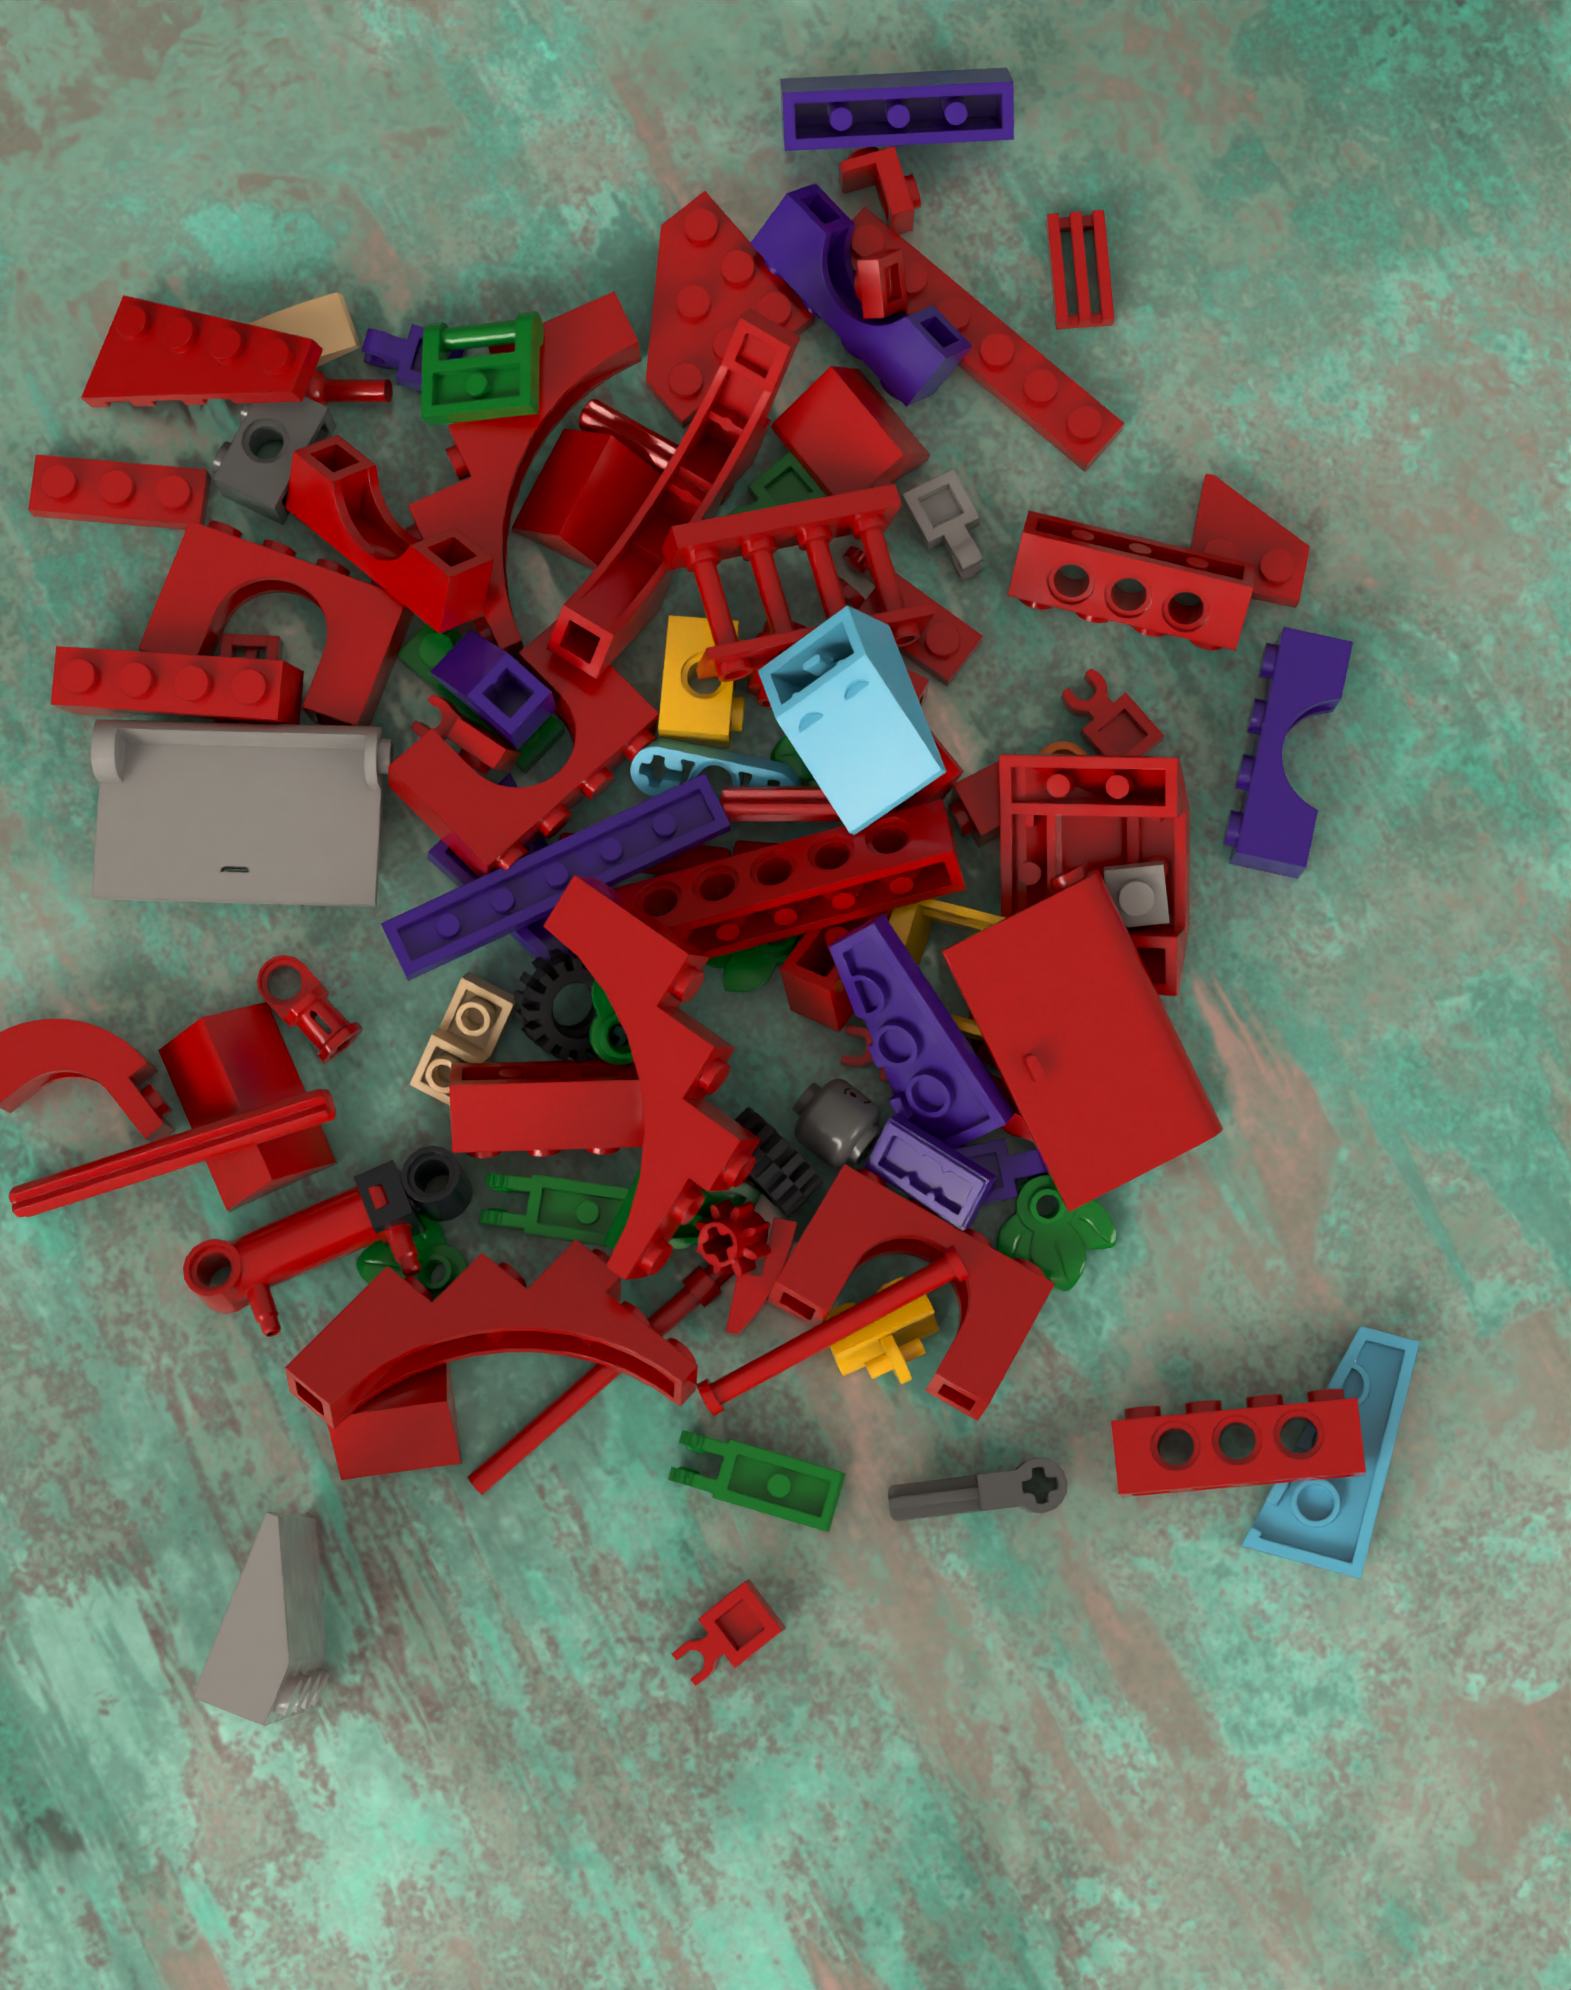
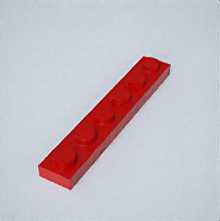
[850,206,1124,472]

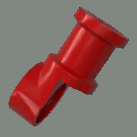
[257,955,363,1064]

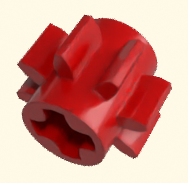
[695,1199,771,1277]

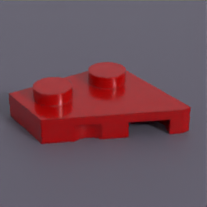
[1190,474,1310,608]

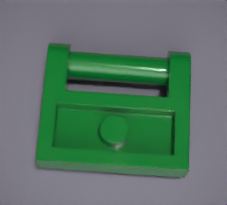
[421,311,544,426]

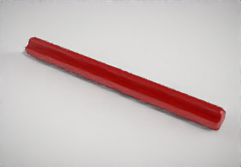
[9,1089,336,1218]

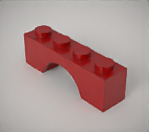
[285,435,494,634]
[51,646,304,724]

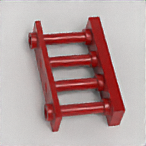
[661,484,935,682]

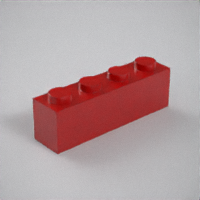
[449,1059,644,1158]

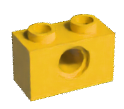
[658,615,745,749]

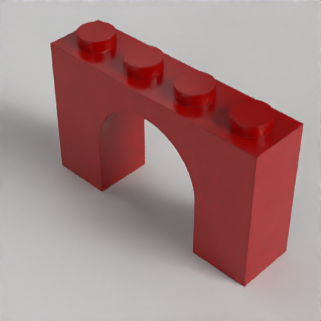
[138,520,414,726]
[388,620,659,878]
[767,1164,1055,1421]

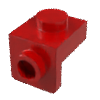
[839,146,921,235]

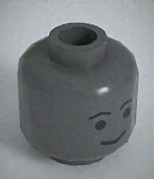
[792,1079,884,1167]

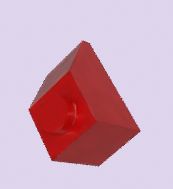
[779,909,893,1032]

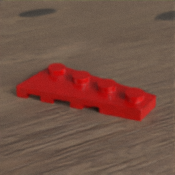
[81,295,323,408]

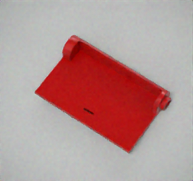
[941,864,1223,1212]

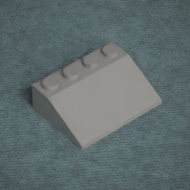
[192,1512,330,1726]

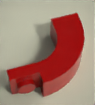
[0,1019,175,1142]

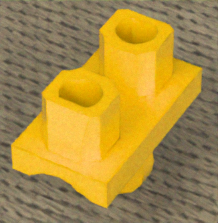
[827,1277,940,1385]

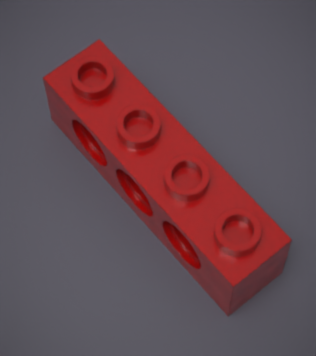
[1007,510,1256,651]
[1111,1389,1366,1498]

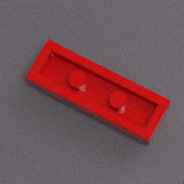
[28,455,211,530]

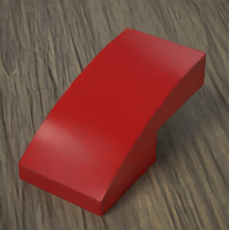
[726,1217,798,1337]

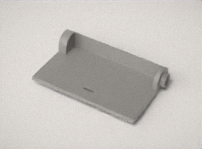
[91,719,395,907]

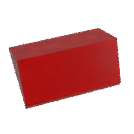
[158,1002,338,1212]

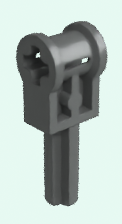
[888,1458,1067,1522]

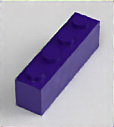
[780,67,1014,151]

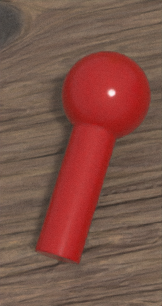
[305,369,393,406]

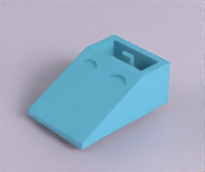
[758,605,947,835]

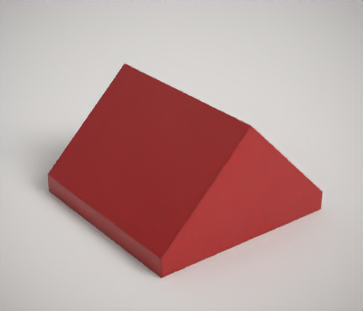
[771,366,931,496]
[511,429,661,570]
[327,1362,462,1480]

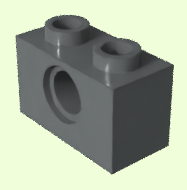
[212,396,336,525]

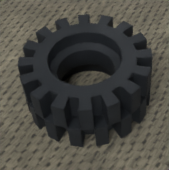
[514,948,623,1062]
[735,1107,824,1218]

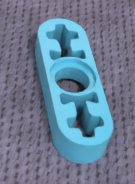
[630,737,801,802]

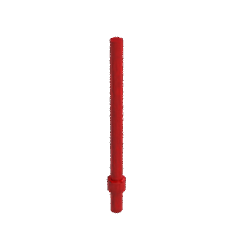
[467,1264,735,1495]

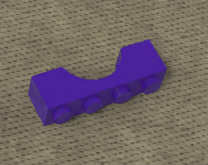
[750,183,972,407]
[1223,627,1353,879]

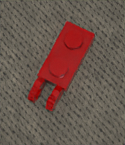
[838,545,983,686]

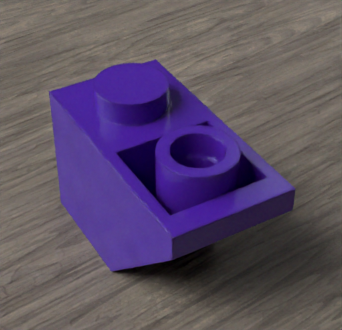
[430,630,557,751]

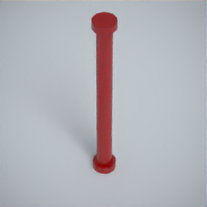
[696,1245,971,1416]

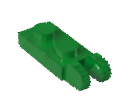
[478,1172,630,1247]
[668,1430,846,1532]

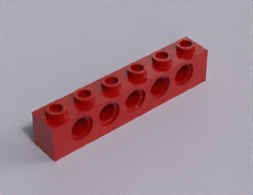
[613,799,966,959]

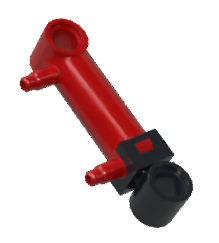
[183,1146,473,1337]

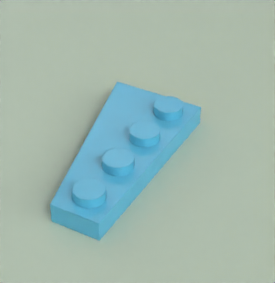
[1241,1326,1420,1579]

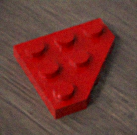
[646,191,815,429]

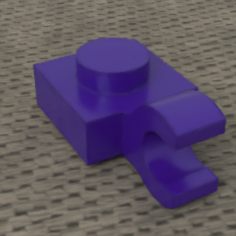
[362,324,468,391]
[955,1138,1049,1206]

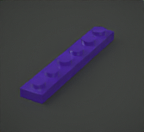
[381,773,731,981]

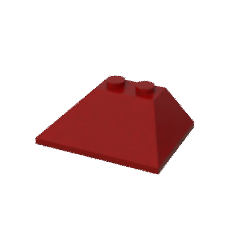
[999,753,1190,996]

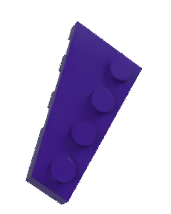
[829,914,1015,1149]

